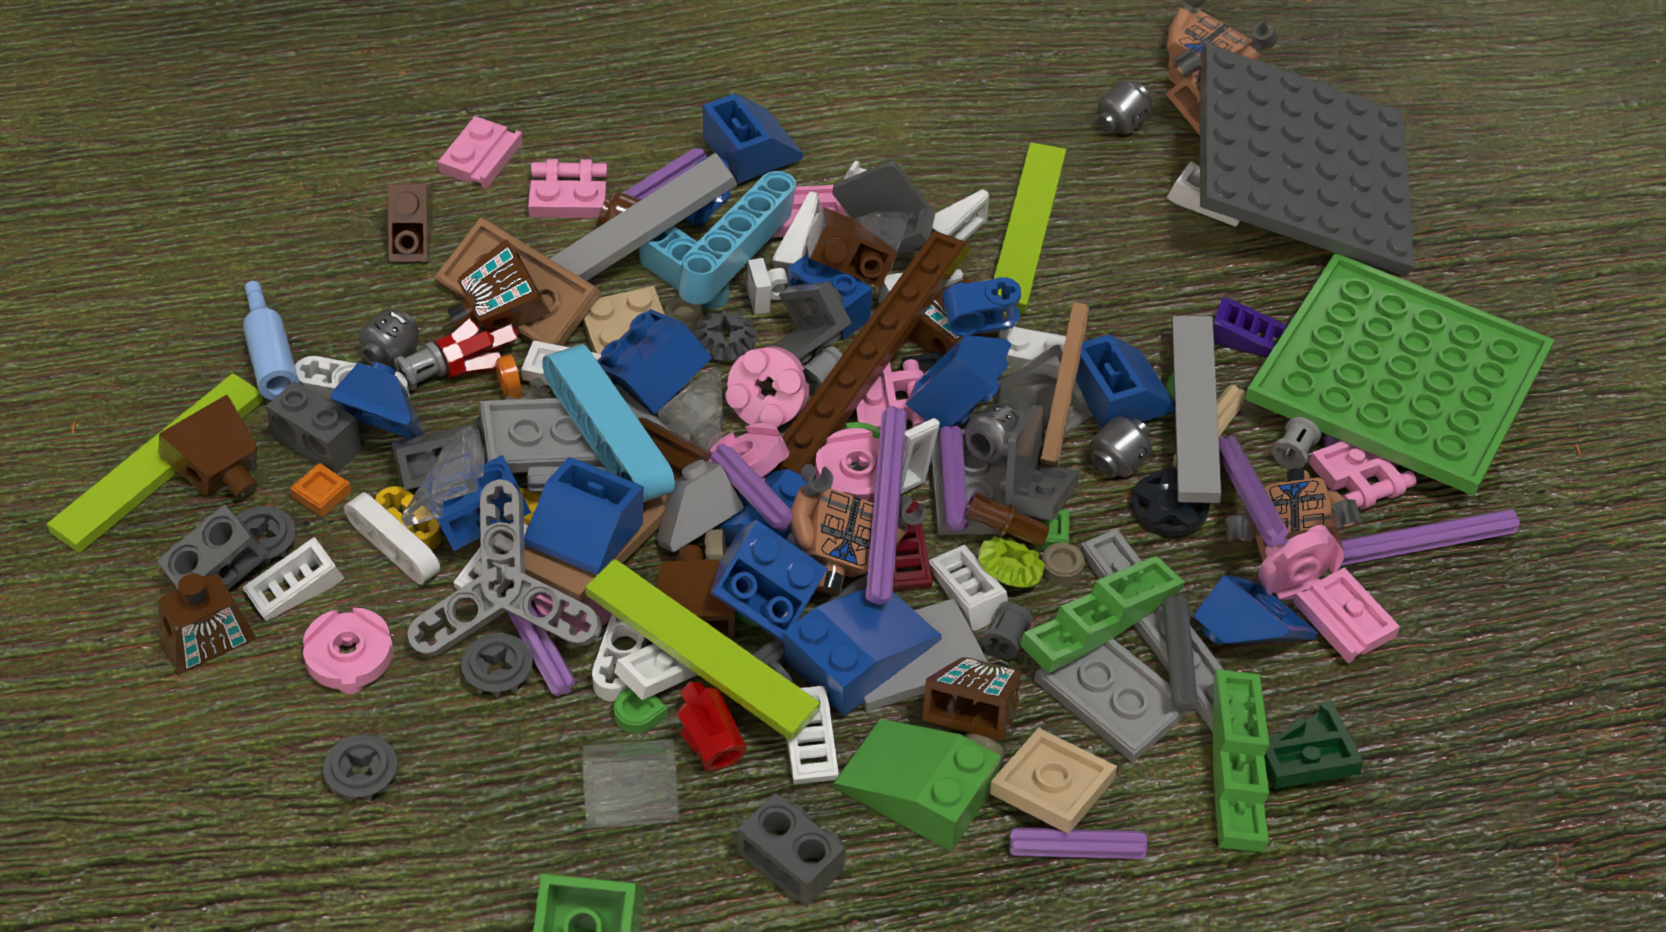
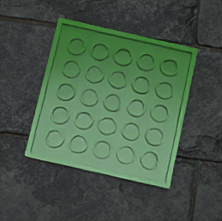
[1245,253,1555,496]

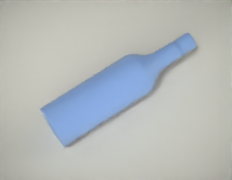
[243,281,299,400]

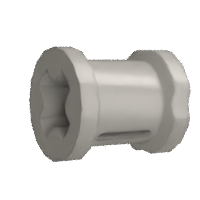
[394,342,447,391]
[802,345,842,395]
[1271,417,1322,469]

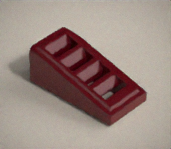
[893,501,932,592]

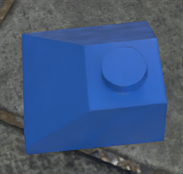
[330,362,425,439]
[1193,575,1319,646]

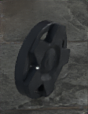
[1131,469,1210,537]

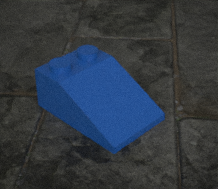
[783,588,942,716]

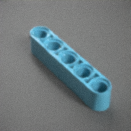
[679,171,796,304]
[542,344,675,502]

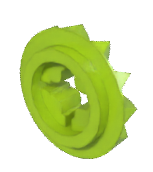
[978,536,1045,587]

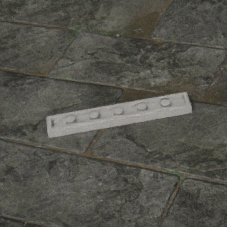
[550,153,737,281]
[1172,316,1221,503]
[1080,529,1224,732]

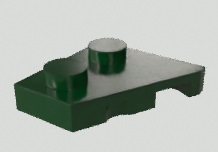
[1264,700,1363,789]

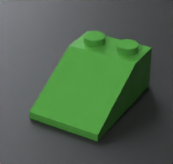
[834,719,1001,852]
[533,874,645,932]

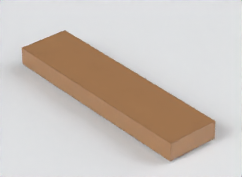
[1041,302,1089,467]

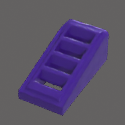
[1213,297,1288,357]

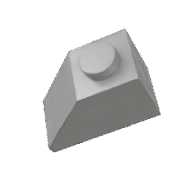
[656,460,744,552]

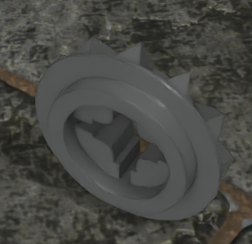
[694,308,757,361]
[238,506,297,565]
[461,633,533,698]
[323,735,397,802]

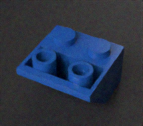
[702,93,803,183]
[597,309,712,414]
[1074,334,1175,429]
[906,335,1012,432]
[524,456,644,575]
[710,520,828,642]

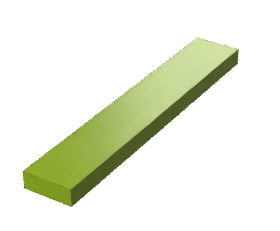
[994,142,1067,314]
[47,373,264,553]
[585,558,820,741]

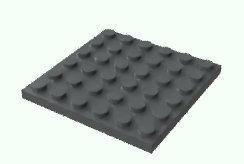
[1200,43,1414,277]

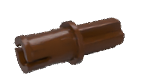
[964,491,1049,546]

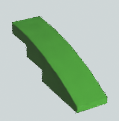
[1019,556,1185,673]
[1213,669,1269,852]

